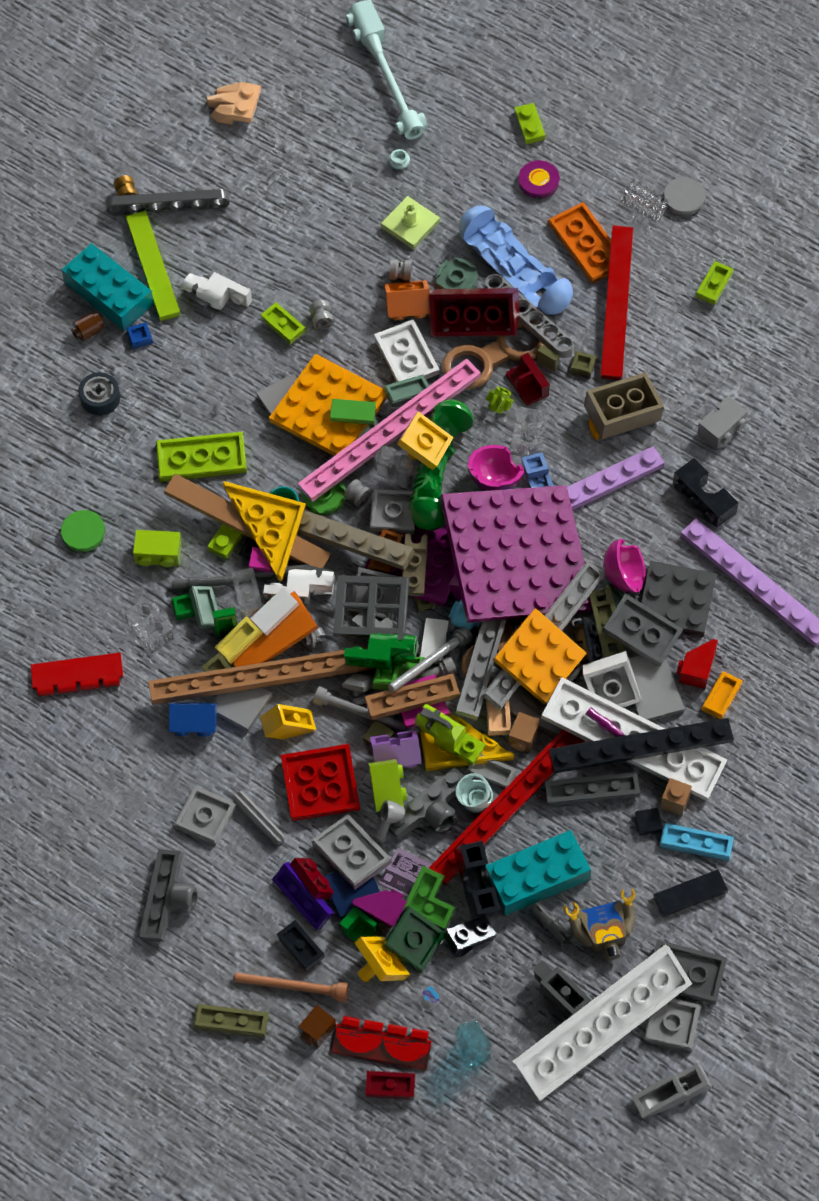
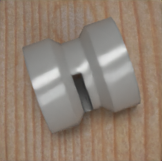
[389,259,412,281]
[309,300,334,330]

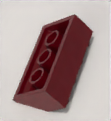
[429,288,519,337]

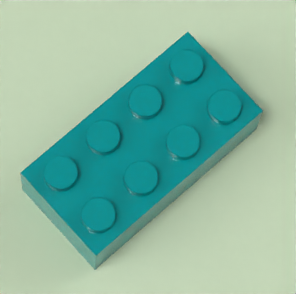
[61,243,154,331]
[486,830,591,916]

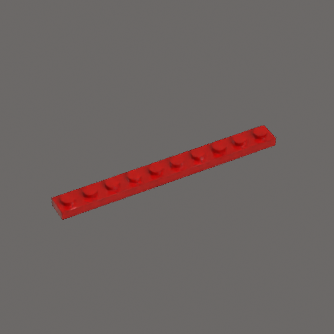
[429,730,585,886]

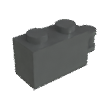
[534,963,591,1019]

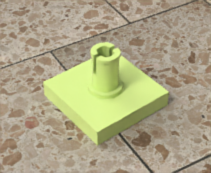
[381,196,440,250]

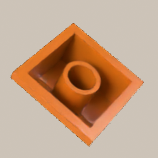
[384,280,430,320]

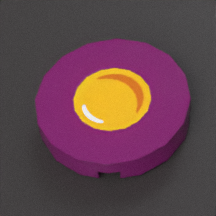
[518,160,560,198]

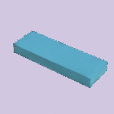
[660,823,734,861]

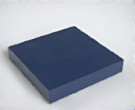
[324,871,380,920]

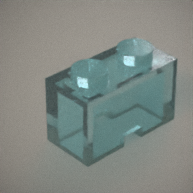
[455,1020,491,1071]

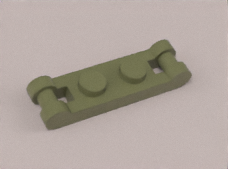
[589,584,626,658]

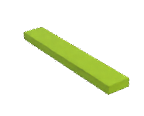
[126,211,181,321]

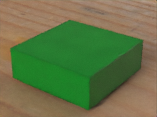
[171,594,195,621]

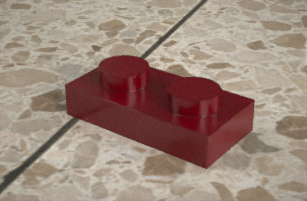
[290,858,334,899]
[365,1071,416,1100]

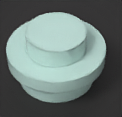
[389,149,410,169]

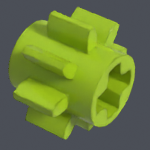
[485,387,514,413]

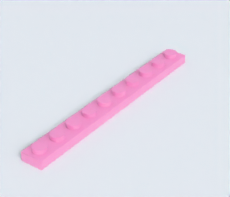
[298,359,481,502]

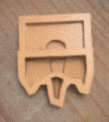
[207,82,261,125]

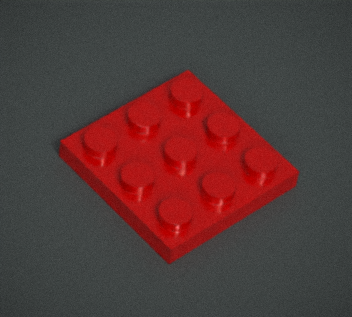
[281,744,361,821]

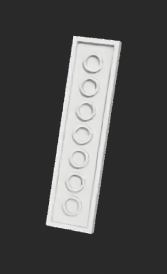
[541,677,727,801]
[512,944,692,1101]

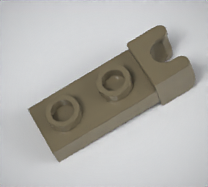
[402,533,428,597]

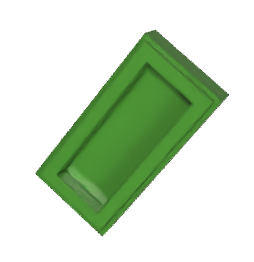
[330,399,376,425]

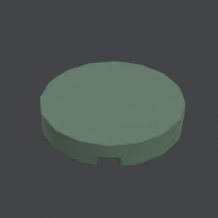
[436,258,478,289]

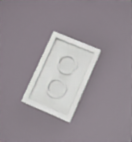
[374,319,440,382]

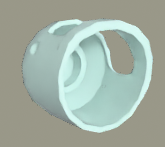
[456,773,493,813]

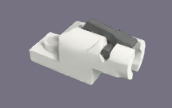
[181,272,252,310]
[263,564,335,604]

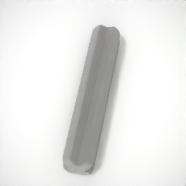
[233,791,285,846]

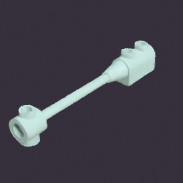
[346,0,427,139]

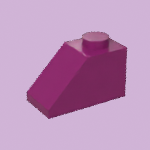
[350,889,407,928]

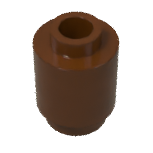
[71,312,105,342]

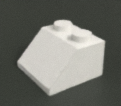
[582,651,642,707]

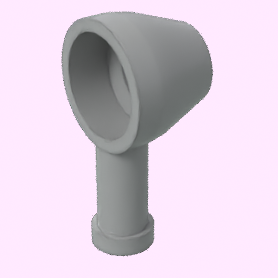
[375,800,405,842]

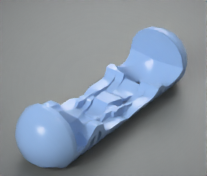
[459,205,573,315]

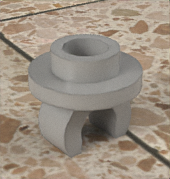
[301,627,325,649]

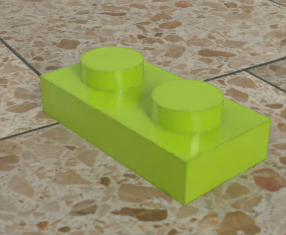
[514,103,546,145]
[696,261,734,305]
[261,302,306,345]
[207,524,243,560]

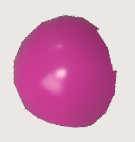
[468,445,524,491]
[603,539,646,593]

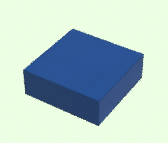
[126,322,153,349]

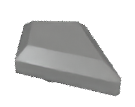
[342,674,375,696]

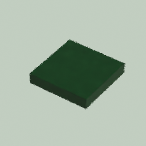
[382,906,445,973]

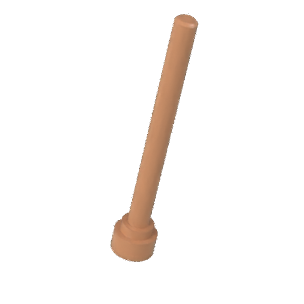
[233,973,349,1002]

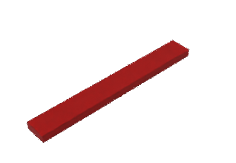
[600,225,634,380]

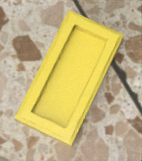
[214,616,263,664]

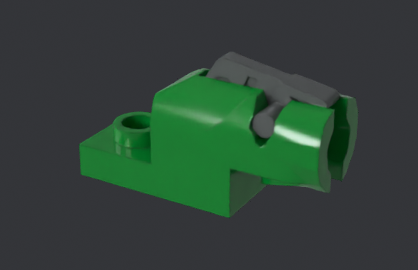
[344,629,418,669]

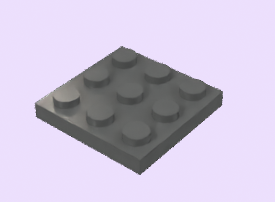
[641,561,717,636]

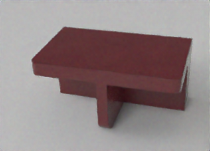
[506,352,550,406]

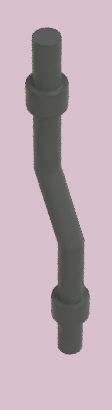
[172,564,303,590]

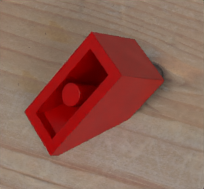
[676,639,718,689]

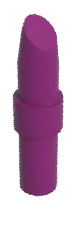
[586,707,625,737]

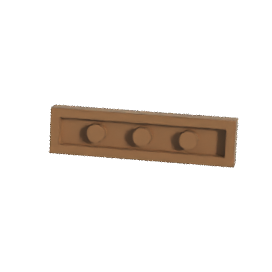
[365,674,460,720]

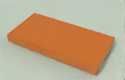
[547,202,611,284]
[220,591,319,667]

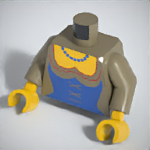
[562,888,635,961]

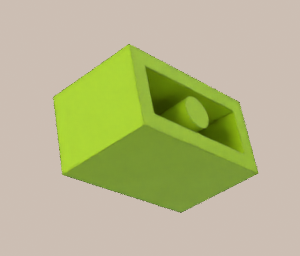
[133,530,182,567]
[368,759,407,812]

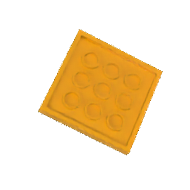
[269,353,387,456]

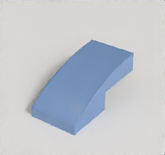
[521,452,553,488]

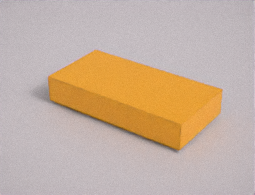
[701,671,743,719]

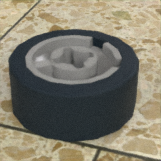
[78,372,121,415]

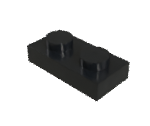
[277,920,325,972]

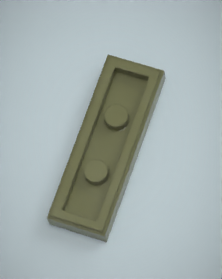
[194,1004,269,1038]

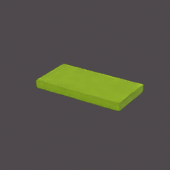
[156,431,247,482]

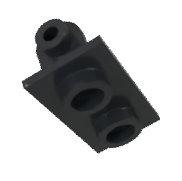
[573,617,601,666]

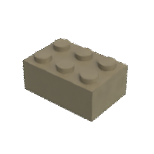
[584,372,664,440]

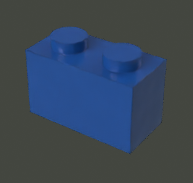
[169,702,217,737]

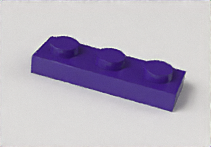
[272,862,334,930]

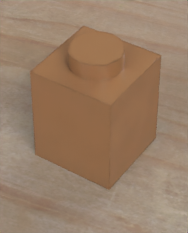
[508,712,540,752]
[660,778,692,816]

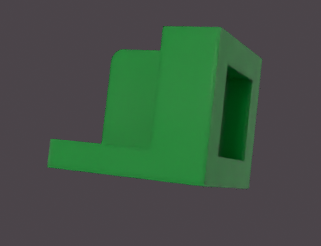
[340,907,377,943]

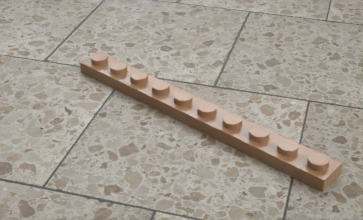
[148,646,376,705]

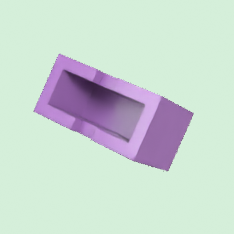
[370,730,422,768]

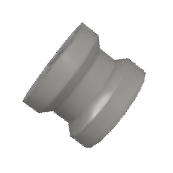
[344,479,372,507]

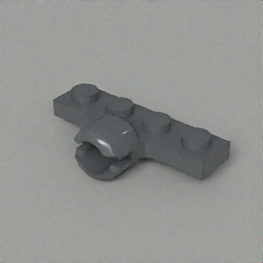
[388,767,464,840]
[139,849,198,942]

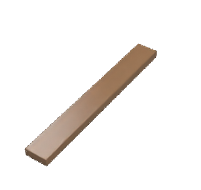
[164,474,331,568]

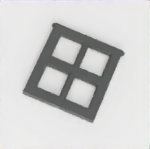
[333,575,409,637]

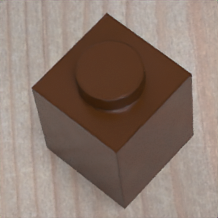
[298,1005,336,1048]

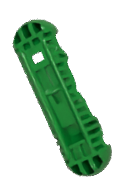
[409,399,474,531]

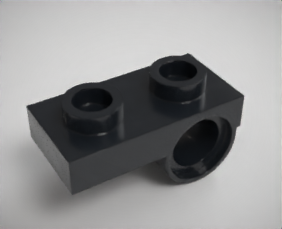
[443,915,497,958]

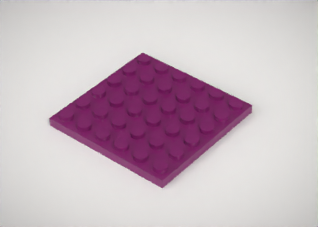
[440,485,593,623]

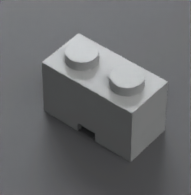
[697,396,748,449]

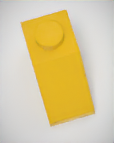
[260,704,316,740]

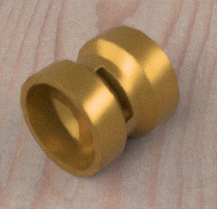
[113,175,138,196]

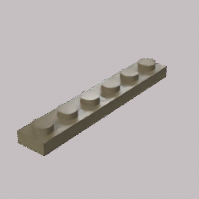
[297,510,415,570]

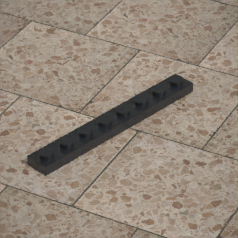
[548,718,734,774]

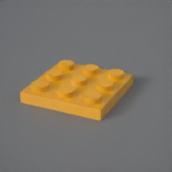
[492,608,586,705]

